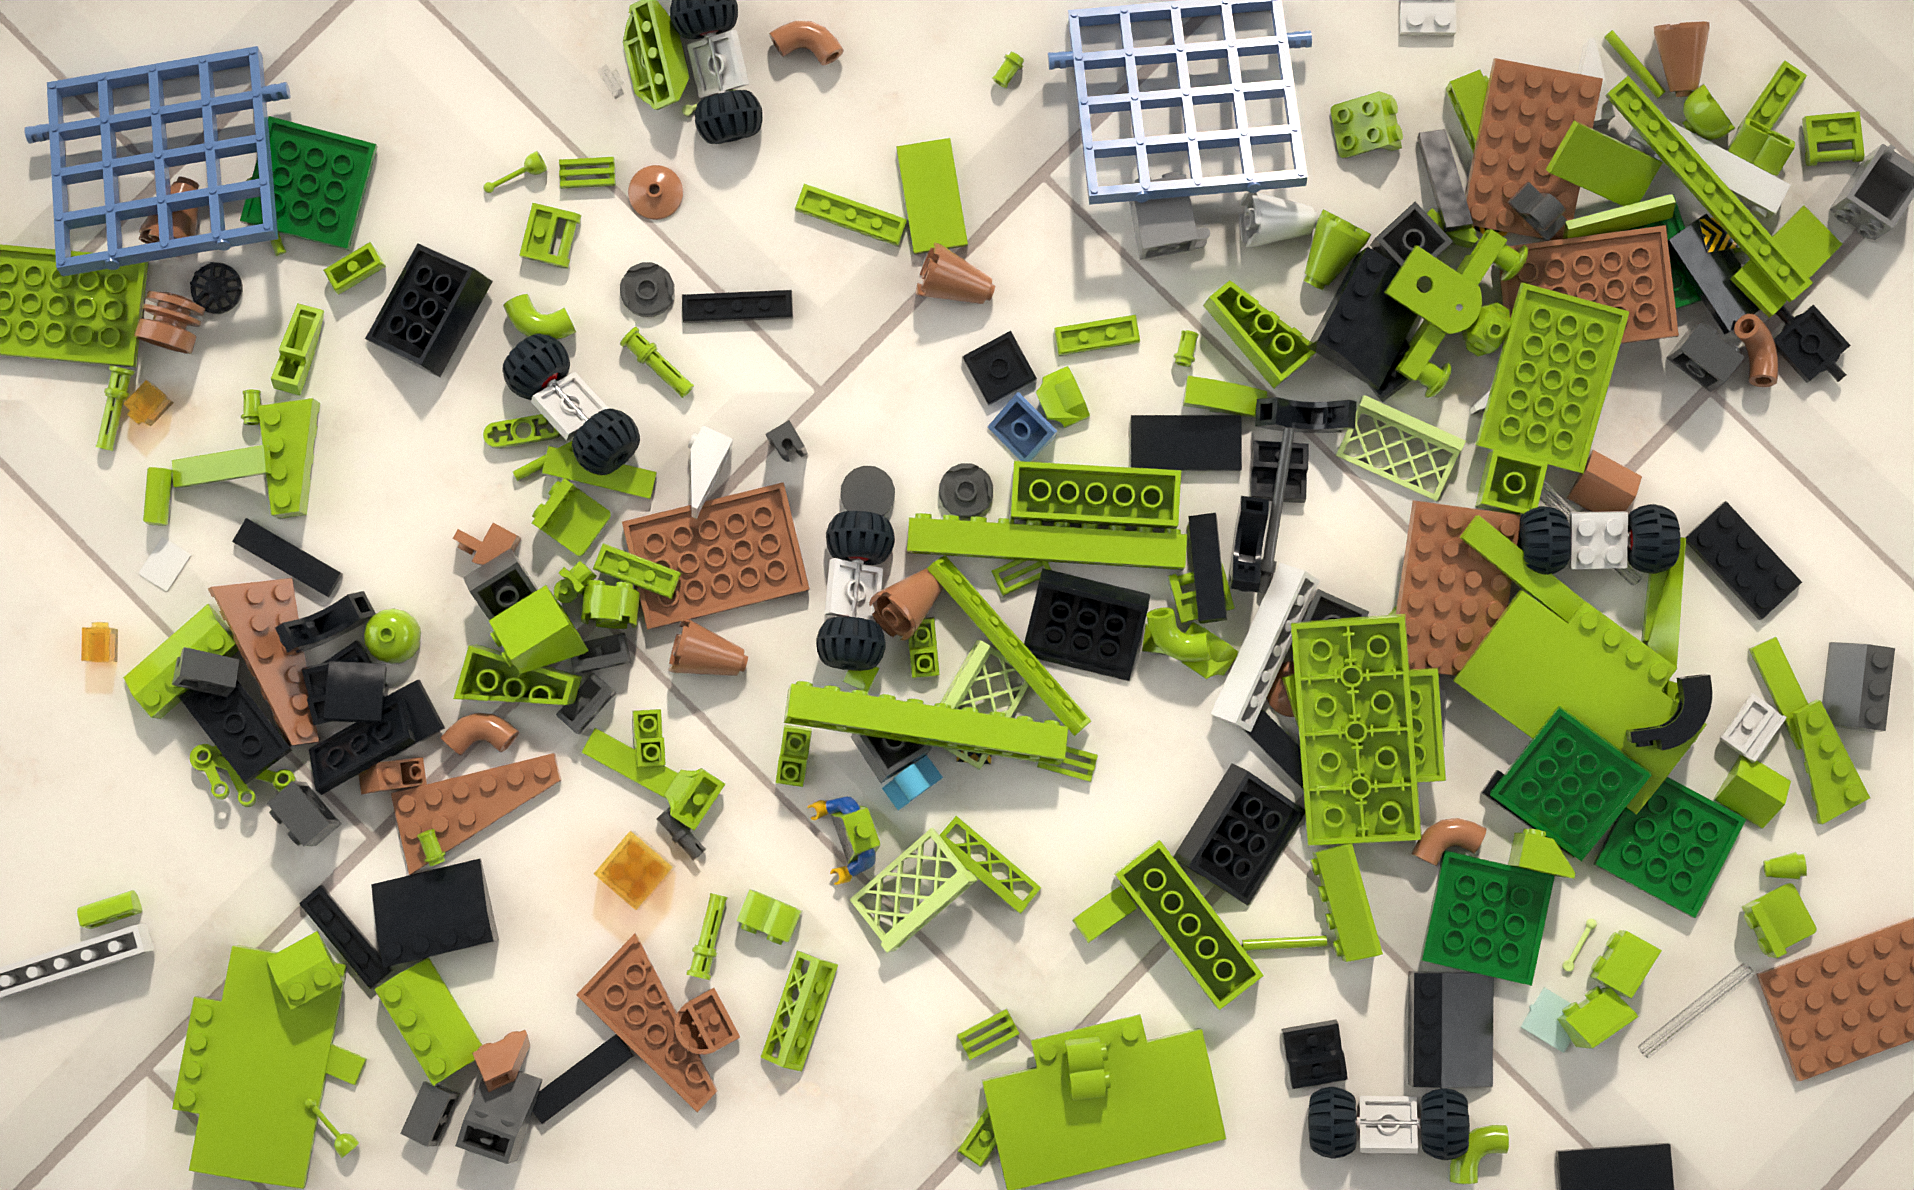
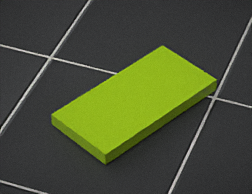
[1546,120,1663,206]
[896,138,968,255]
[1730,205,1843,318]

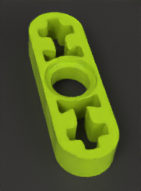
[483,414,561,449]

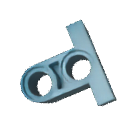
[882,755,943,810]

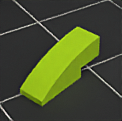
[271,303,324,396]
[1183,375,1268,418]

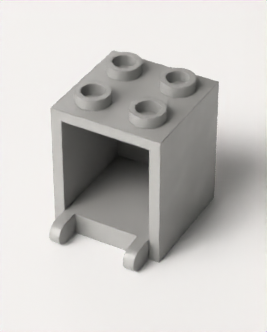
[1829,144,1914,240]
[1129,172,1210,260]

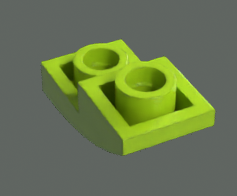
[1427,208,1479,248]
[908,617,940,678]
[632,709,666,767]
[776,725,812,787]
[1072,886,1137,943]

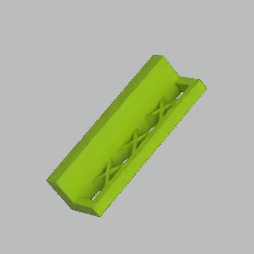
[939,816,1041,914]
[761,950,838,1072]

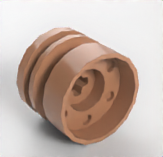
[134,291,205,354]

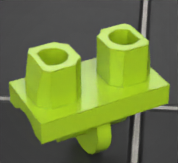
[554,561,597,604]

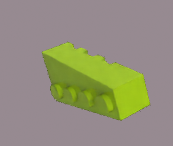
[1203,280,1317,389]
[258,398,320,519]
[453,644,582,705]

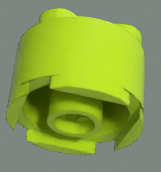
[581,580,640,629]

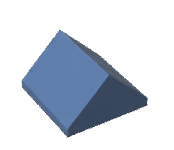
[988,392,1057,462]

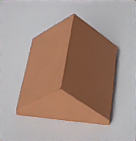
[1567,450,1642,512]

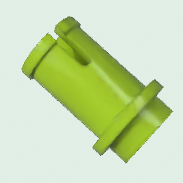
[992,51,1024,88]
[1173,330,1199,367]
[241,389,261,425]
[417,829,446,866]

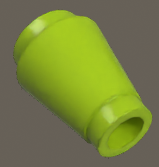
[1763,852,1807,880]

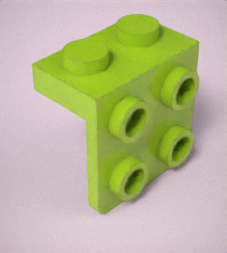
[1331,91,1403,158]
[532,478,611,556]
[1741,883,1817,958]

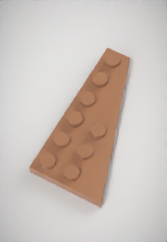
[208,578,319,747]
[391,753,561,875]
[576,933,718,1112]

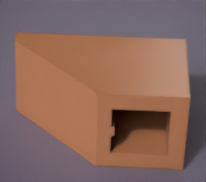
[358,757,427,794]
[472,1029,530,1092]

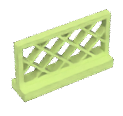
[1335,395,1466,501]
[940,640,1029,770]
[849,828,977,953]

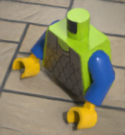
[807,796,881,885]

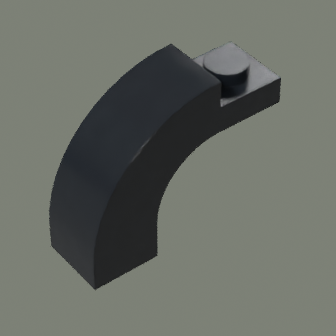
[1255,397,1357,433]
[1229,496,1269,593]
[275,591,376,653]
[1626,674,1713,751]

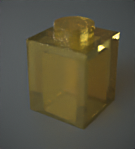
[124,380,174,426]
[81,622,118,662]

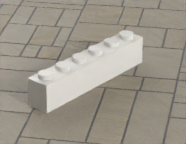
[1623,120,1791,219]
[1211,563,1320,732]
[0,923,154,999]

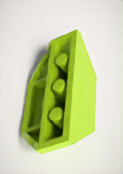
[623,0,690,110]

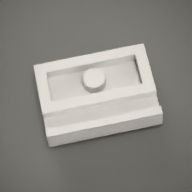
[1399,0,1456,36]
[1719,694,1787,763]

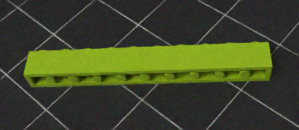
[907,513,1187,570]
[784,681,1068,765]

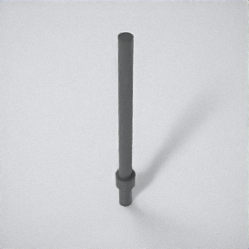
[1259,428,1295,594]

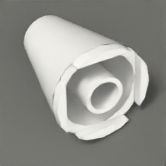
[1239,191,1318,247]

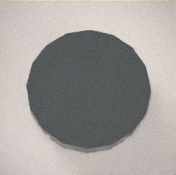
[620,262,675,317]
[939,463,993,518]
[840,466,895,516]

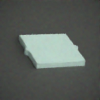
[1521,987,1571,1053]

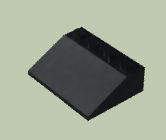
[365,243,493,377]
[1307,247,1424,389]
[1024,568,1150,681]
[1173,763,1305,906]
[371,858,499,968]
[1408,971,1494,1088]

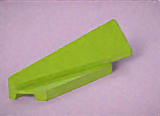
[1641,537,1686,667]

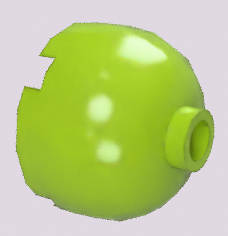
[1682,84,1735,140]
[364,608,421,664]

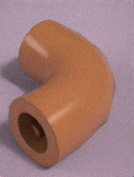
[769,21,844,65]
[1734,314,1778,387]
[441,713,519,755]
[1411,818,1487,866]

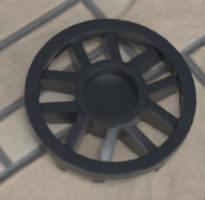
[190,262,243,314]

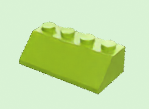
[123,604,239,719]
[1310,844,1383,962]
[375,957,482,1086]

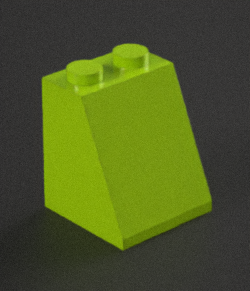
[489,585,589,674]

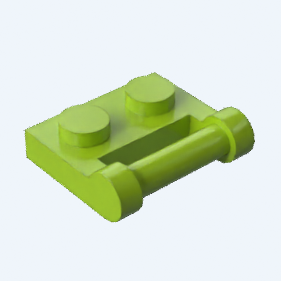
[1802,111,1865,166]
[519,202,582,269]
[1168,564,1235,623]

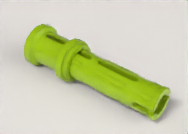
[620,327,694,398]
[95,366,135,451]
[686,893,728,980]

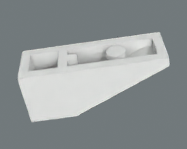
[1577,38,1615,127]
[688,426,733,519]

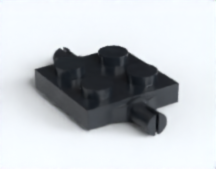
[1773,304,1851,383]

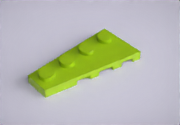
[1792,699,1870,825]

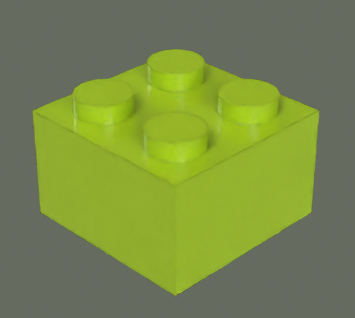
[1475,449,1548,515]

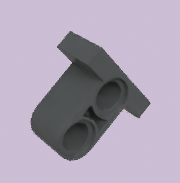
[1507,182,1568,241]

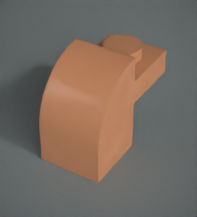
[452,523,521,566]

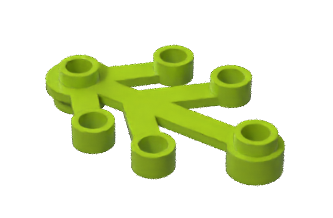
[189,744,297,807]

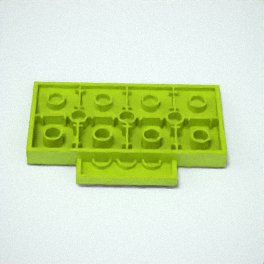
[1453,590,1707,814]
[1291,614,1446,846]
[172,945,347,1189]
[982,1014,1226,1190]

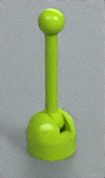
[483,151,547,193]
[305,1098,359,1158]

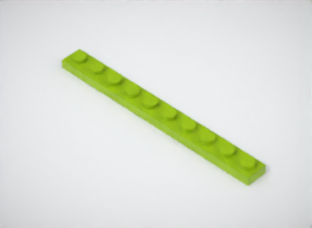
[1605,76,1813,302]

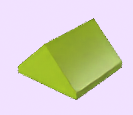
[1714,755,1791,829]

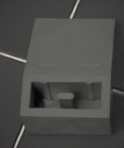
[455,1071,543,1164]

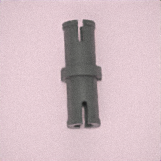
[657,807,706,861]

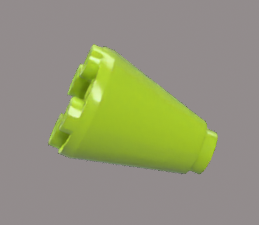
[1303,209,1371,291]

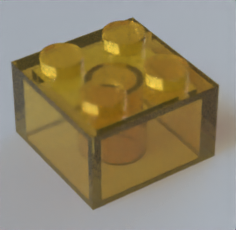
[594,830,676,910]

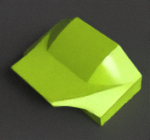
[1036,366,1090,428]
[1181,622,1238,679]
[664,768,725,831]

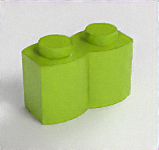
[1728,118,1795,176]
[736,889,803,945]
[1065,1036,1111,1101]

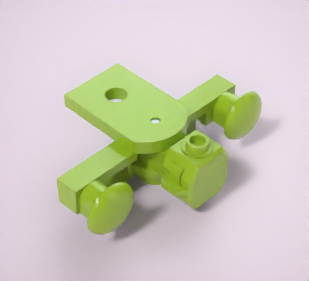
[1384,229,1528,398]

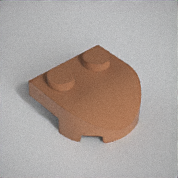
[674,988,740,1055]

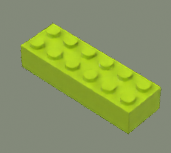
[1010,461,1181,529]
[1114,840,1264,1010]

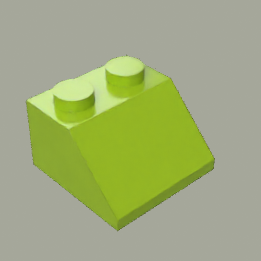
[1508,828,1575,879]
[266,930,345,1010]
[1590,930,1662,999]
[1557,986,1638,1049]

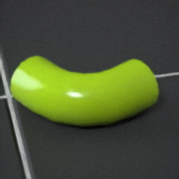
[503,294,576,340]
[1146,607,1210,662]
[1450,1125,1509,1184]

